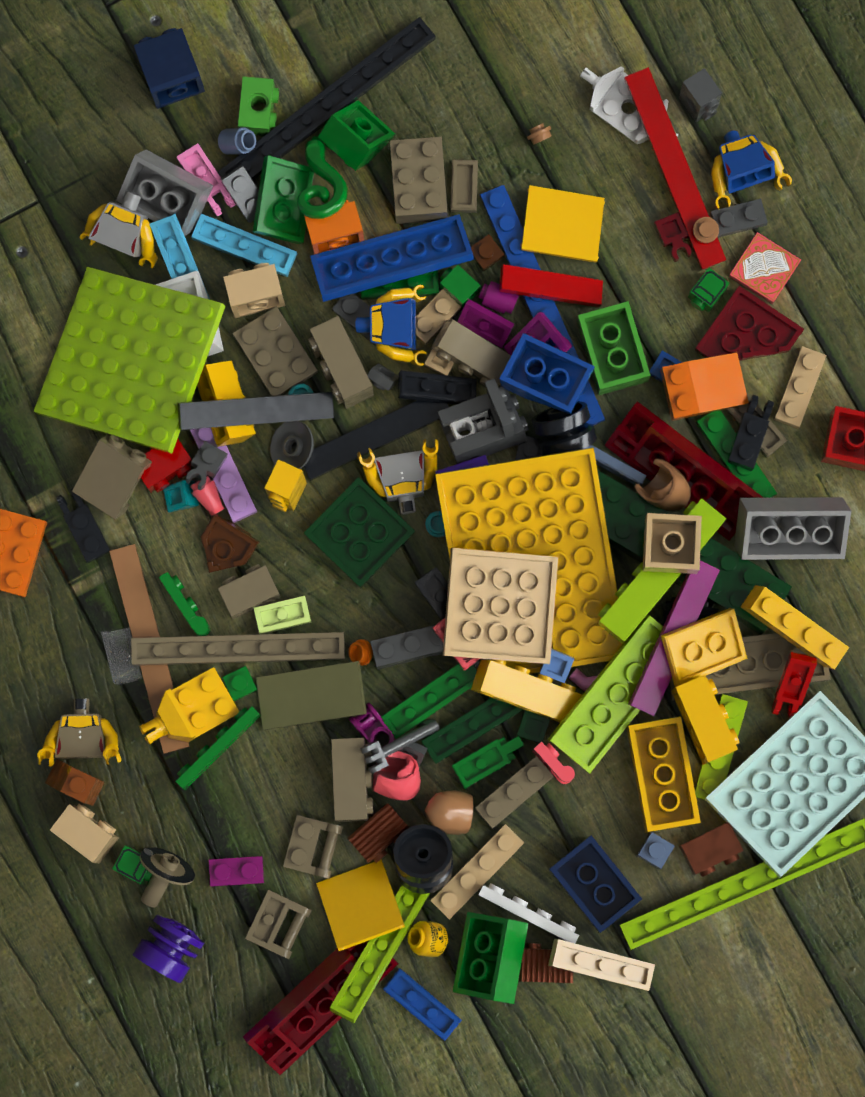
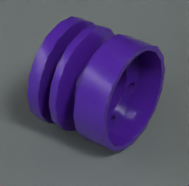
[132,915,205,983]

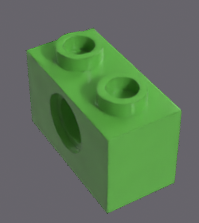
[238,77,279,136]

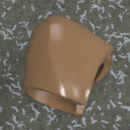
[635,459,691,511]
[425,790,473,835]

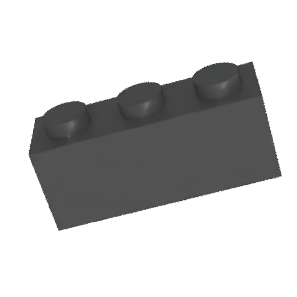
[370,625,443,670]

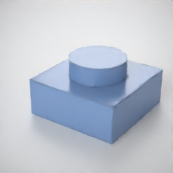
[540,648,575,683]

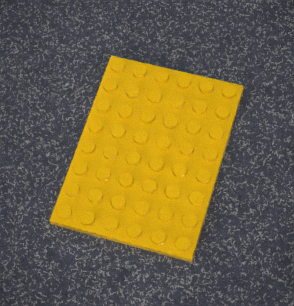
[435,448,624,674]

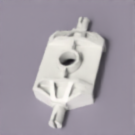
[580,66,679,144]

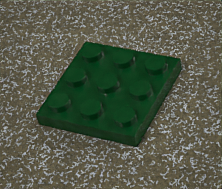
[304,477,415,589]

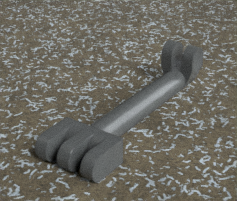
[360,718,439,774]

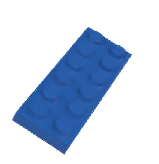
[310,214,474,302]

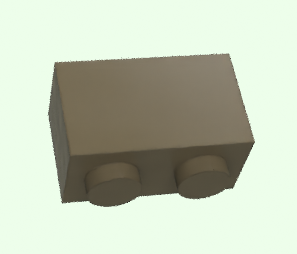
[218,564,281,620]

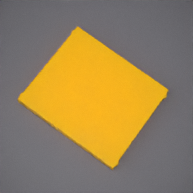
[521,185,605,263]
[316,859,405,951]

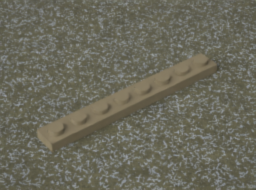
[131,632,345,666]

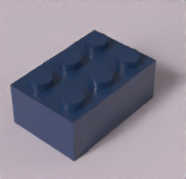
[548,835,642,933]

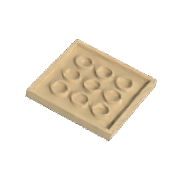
[442,548,558,664]

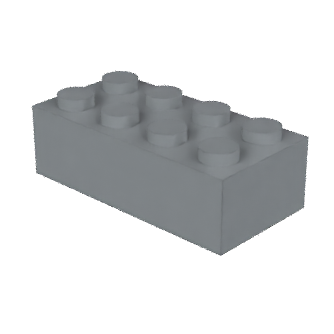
[734,497,851,560]

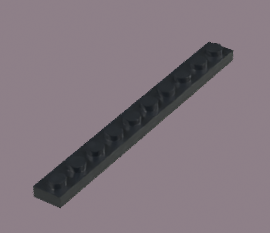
[218,17,436,180]

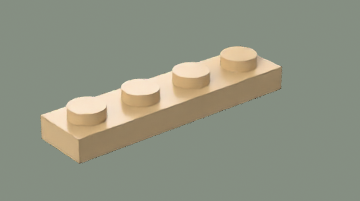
[431,824,524,920]
[548,939,655,991]

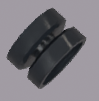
[531,401,597,456]
[393,824,454,894]

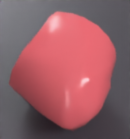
[373,751,421,801]

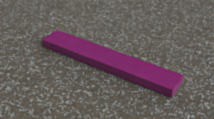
[628,561,720,716]

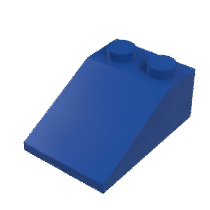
[499,333,595,414]

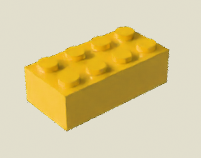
[626,717,701,833]

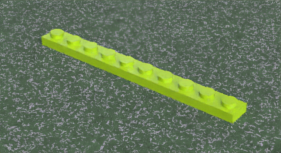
[619,818,865,950]

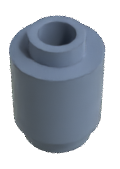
[218,128,256,155]

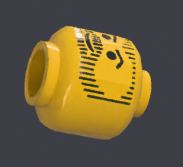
[408,921,448,957]

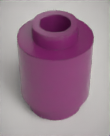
[479,281,519,314]

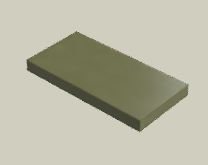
[256,661,367,730]

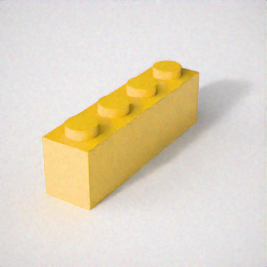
[741,585,849,670]
[471,659,582,723]

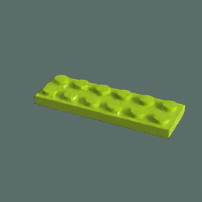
[547,615,663,774]

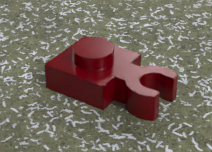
[654,212,691,262]

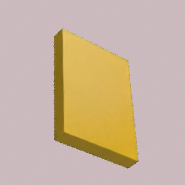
[661,608,748,686]

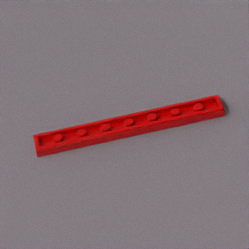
[624,67,726,270]

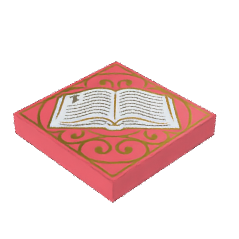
[729,232,801,304]

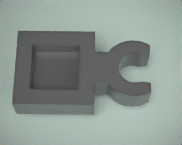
[186,441,228,491]

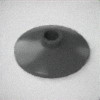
[270,421,314,469]

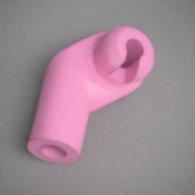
[569,668,600,692]

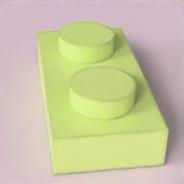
[254,596,311,635]

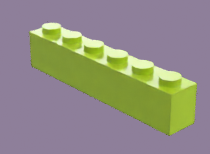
[598,498,726,644]

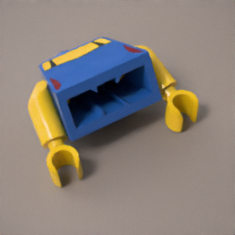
[711,131,792,210]
[355,285,426,366]

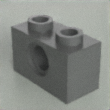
[679,68,722,122]

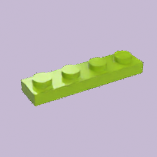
[695,694,748,800]

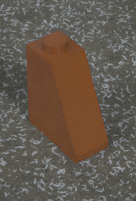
[45,759,105,806]

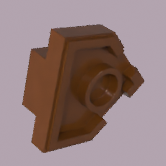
[201,514,260,573]

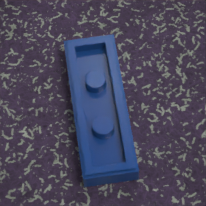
[383,968,462,1041]

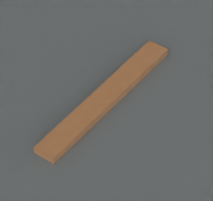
[109,544,190,754]

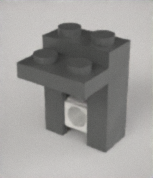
[438,378,529,464]

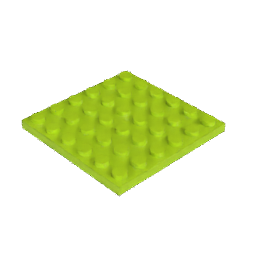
[34,267,226,454]

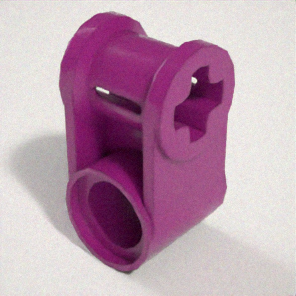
[348,702,395,744]

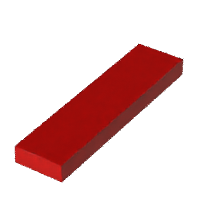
[499,264,603,308]

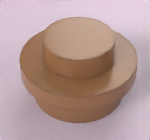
[527,123,552,145]
[693,217,719,243]

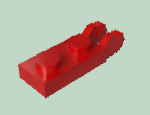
[772,652,817,718]

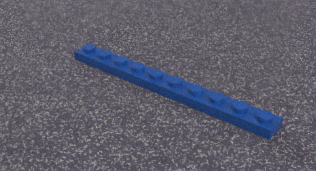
[480,185,605,426]

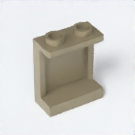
[72,435,152,520]

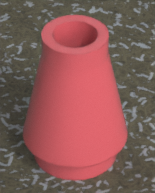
[190,476,225,516]

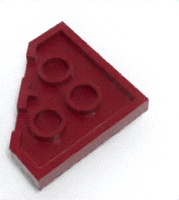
[695,286,804,361]

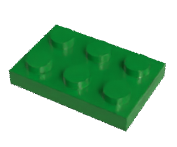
[253,155,314,244]

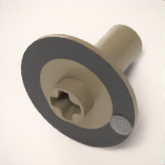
[140,847,195,908]

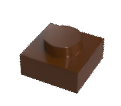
[471,234,504,272]

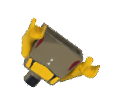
[37,699,121,767]

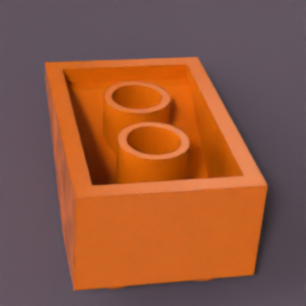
[660,353,749,421]

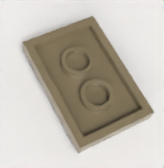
[232,306,318,396]

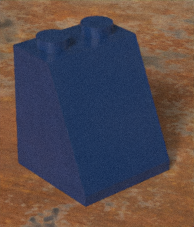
[134,28,205,109]

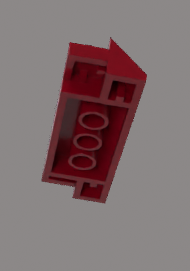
[604,401,763,541]
[243,941,398,1075]

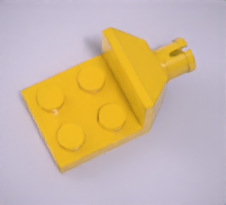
[139,667,239,745]

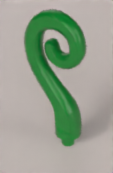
[297,137,348,219]

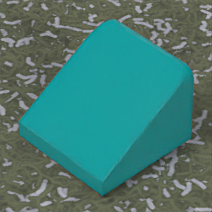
[163,480,199,512]

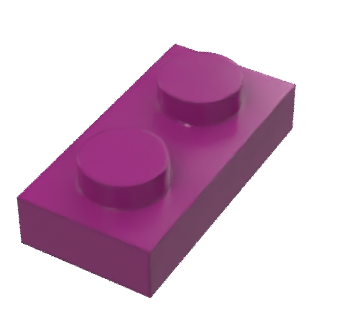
[457,299,514,348]
[209,856,264,887]

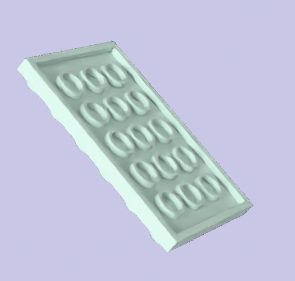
[705,691,865,878]

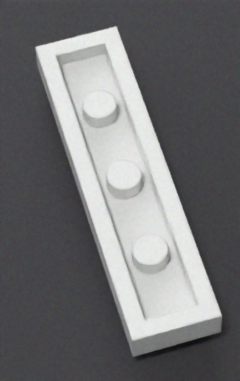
[478,883,579,943]

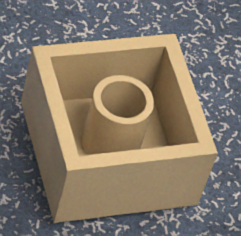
[223,263,285,318]
[643,513,702,574]
[50,804,119,864]

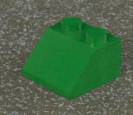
[318,100,395,171]

